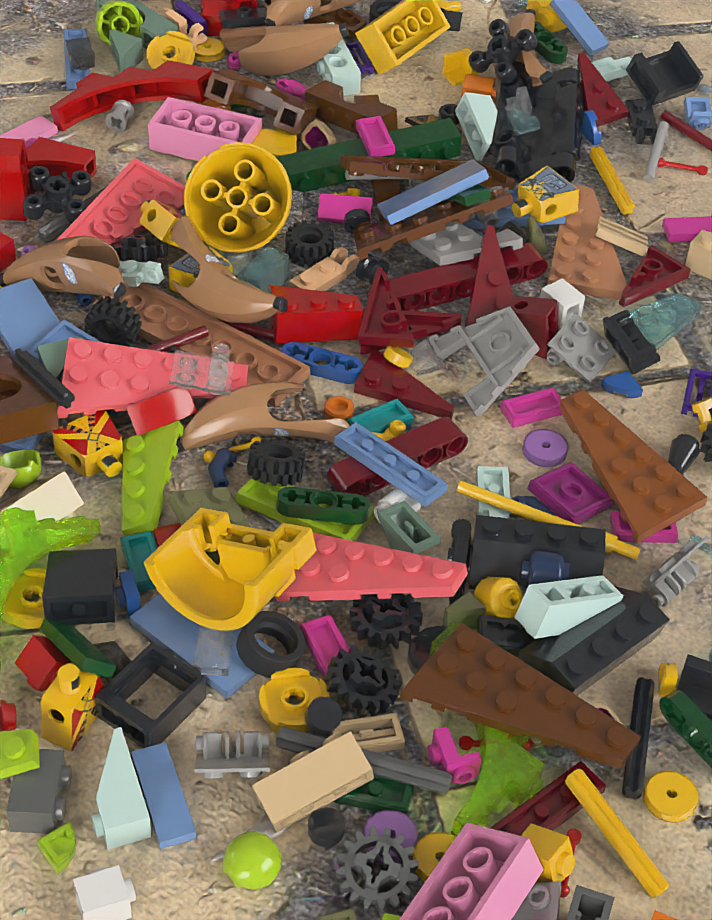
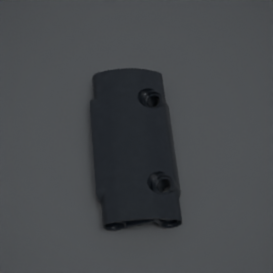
[494,61,583,183]

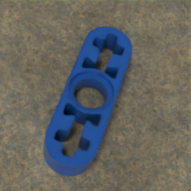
[281,342,363,384]

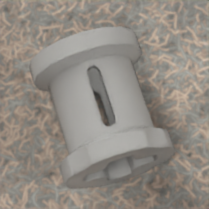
[105,100,135,132]

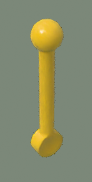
[203,437,262,463]

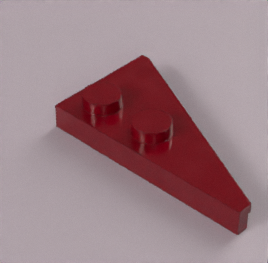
[577,52,629,127]
[465,225,514,327]
[619,245,691,307]
[358,267,414,348]
[360,308,462,355]
[354,349,454,420]

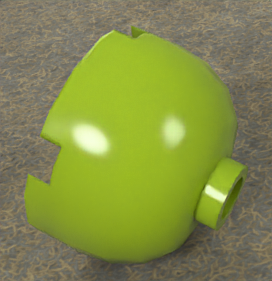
[95,0,143,46]

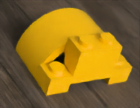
[144,508,317,631]

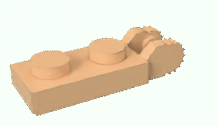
[289,247,360,291]

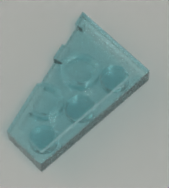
[620,293,702,350]

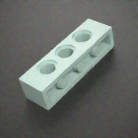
[315,22,361,96]

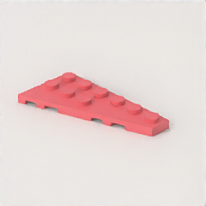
[57,158,185,244]
[57,337,248,419]
[275,533,468,602]

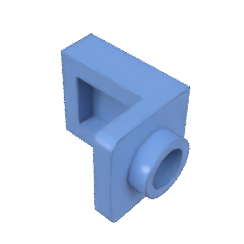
[684,97,712,130]

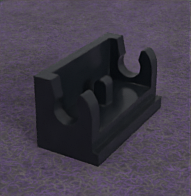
[603,310,661,374]

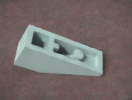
[455,92,498,161]
[515,575,624,639]
[91,727,151,850]

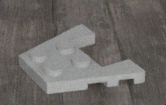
[410,213,523,266]
[428,307,540,417]

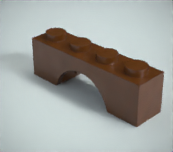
[305,80,398,135]

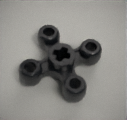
[468,19,537,84]
[23,166,92,224]

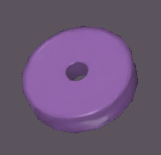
[522,429,568,467]
[363,810,418,863]

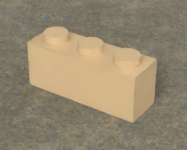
[252,731,374,833]

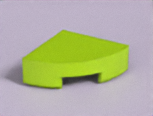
[37,821,76,875]

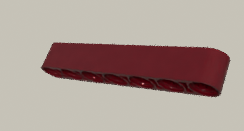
[367,243,548,311]

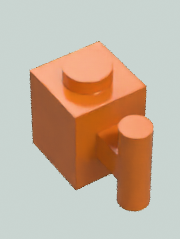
[461,74,498,104]

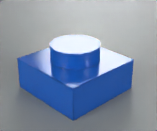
[115,570,141,619]

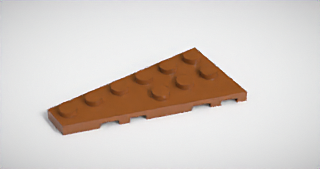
[559,389,708,544]

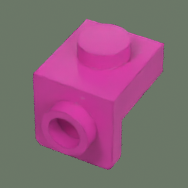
[427,726,482,784]

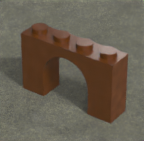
[204,69,319,134]
[0,355,59,444]

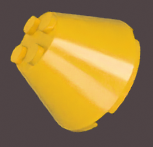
[184,142,292,253]

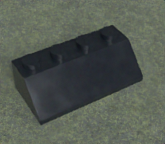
[468,515,606,590]
[517,586,670,696]

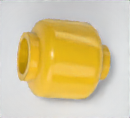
[474,577,523,619]

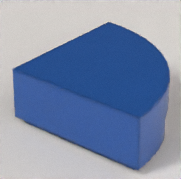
[582,110,602,146]
[602,371,643,398]

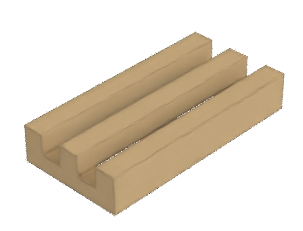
[595,216,648,256]
[328,712,405,753]

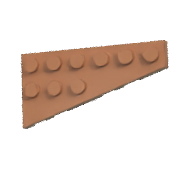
[548,185,627,300]

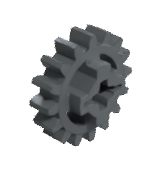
[335,826,419,913]

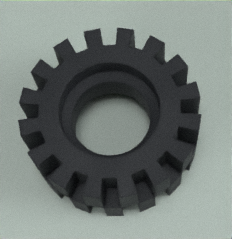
[285,220,334,267]
[84,296,142,347]
[247,439,306,487]

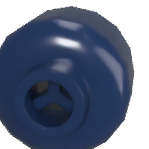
[521,550,570,588]

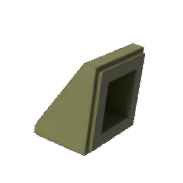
[525,216,548,254]
[443,592,486,629]

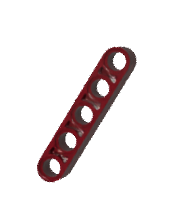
[326,417,468,496]

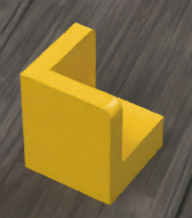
[442,47,479,86]

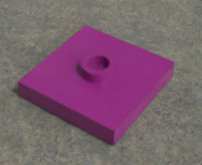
[527,462,614,524]

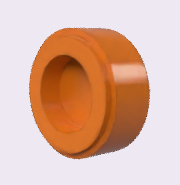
[324,396,354,421]

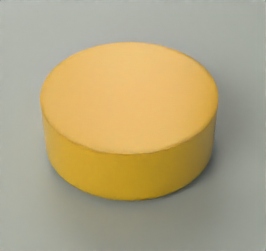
[383,346,413,368]

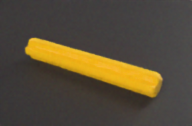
[589,146,635,215]
[565,769,669,898]

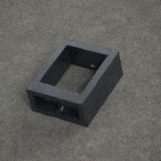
[95,643,206,748]

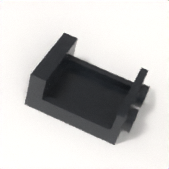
[626,41,704,106]
[42,548,118,625]

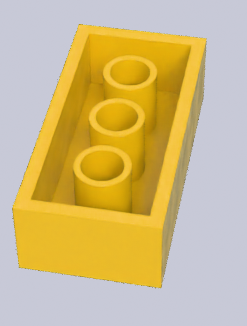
[355,0,451,75]

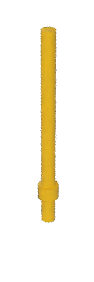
[456,480,641,560]

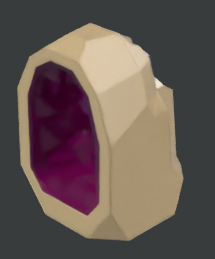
[301,119,336,149]

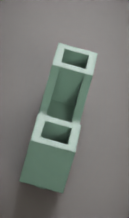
[96,0,178,49]

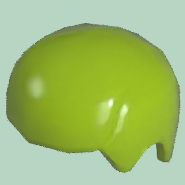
[0,449,42,489]
[222,831,282,890]

